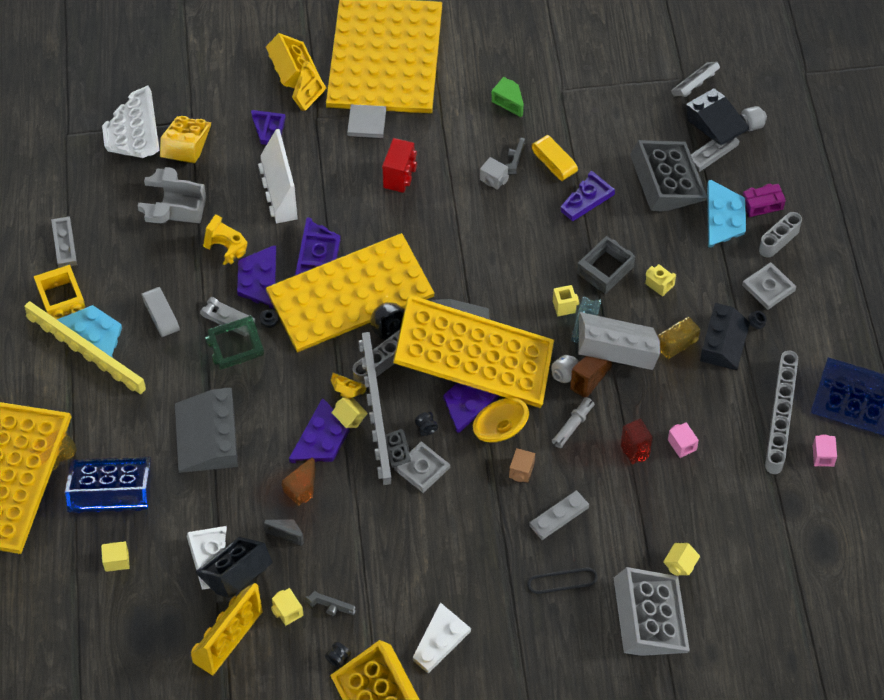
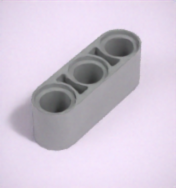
[759,212,802,257]
[141,287,180,337]

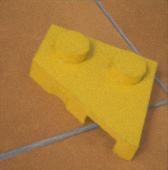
[292,62,327,111]
[331,373,367,399]

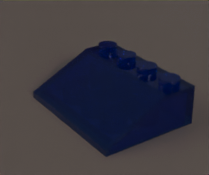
[811,357,884,436]
[65,457,151,513]

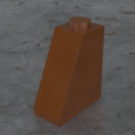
[570,356,612,398]

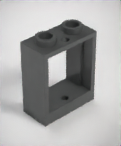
[577,236,635,294]

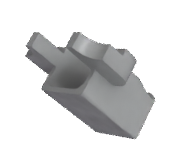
[138,167,206,223]

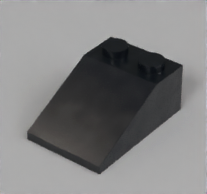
[686,89,749,145]

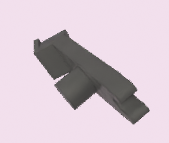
[506,138,525,175]
[306,591,356,616]

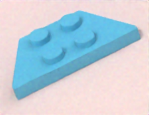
[707,180,746,248]
[57,305,122,358]

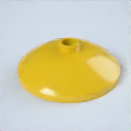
[473,398,529,443]

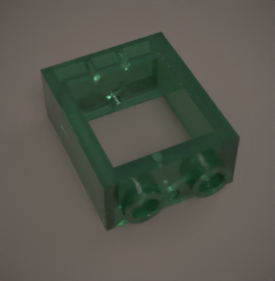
[205,316,264,370]

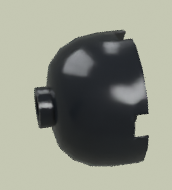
[370,302,405,340]

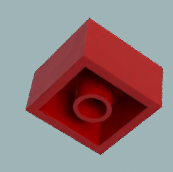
[382,138,417,193]

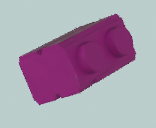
[743,184,786,217]

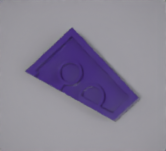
[561,170,615,221]

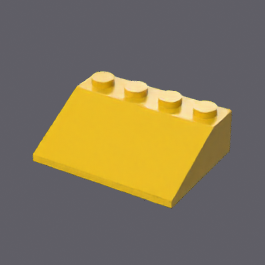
[191,583,262,675]
[330,640,419,700]

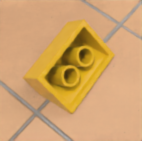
[266,33,321,89]

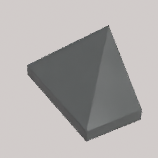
[264,519,304,546]

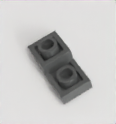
[385,429,411,468]

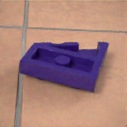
[251,110,286,145]

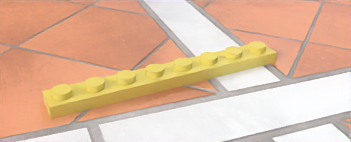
[24,301,146,394]

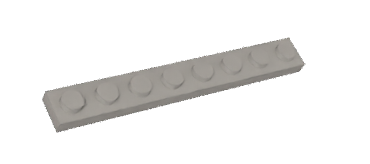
[359,332,391,485]

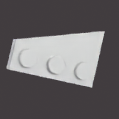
[187,526,227,590]
[413,603,471,673]

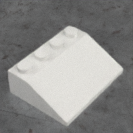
[258,129,298,224]

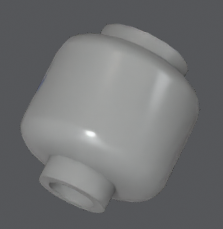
[740,106,767,131]
[551,355,579,383]

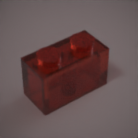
[620,418,652,464]

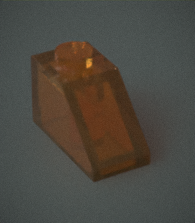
[282,458,316,506]

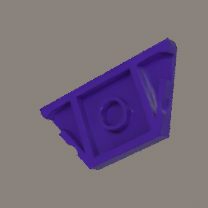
[295,217,341,276]
[237,246,276,309]
[443,383,500,433]
[289,399,350,463]

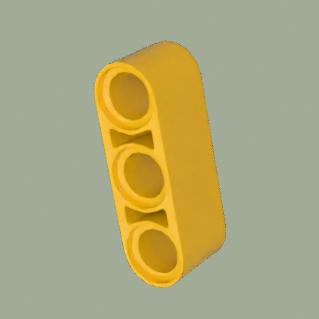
[531,135,578,181]

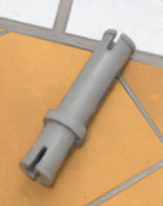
[552,397,595,448]

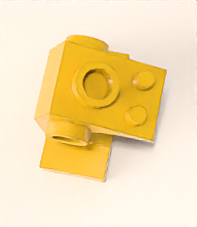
[203,214,248,265]

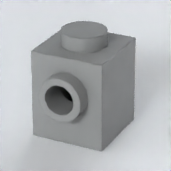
[480,157,509,190]

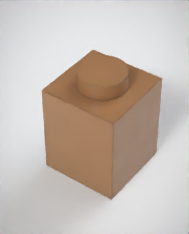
[509,448,535,483]

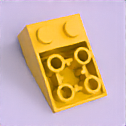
[160,116,211,163]

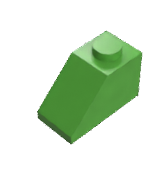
[491,77,523,117]

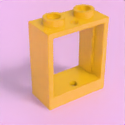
[34,265,85,319]

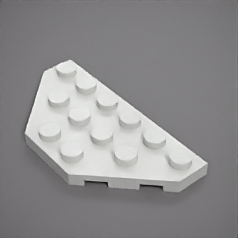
[102,86,160,158]

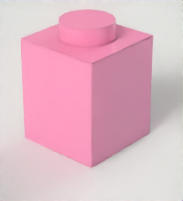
[668,422,699,458]
[813,435,837,467]

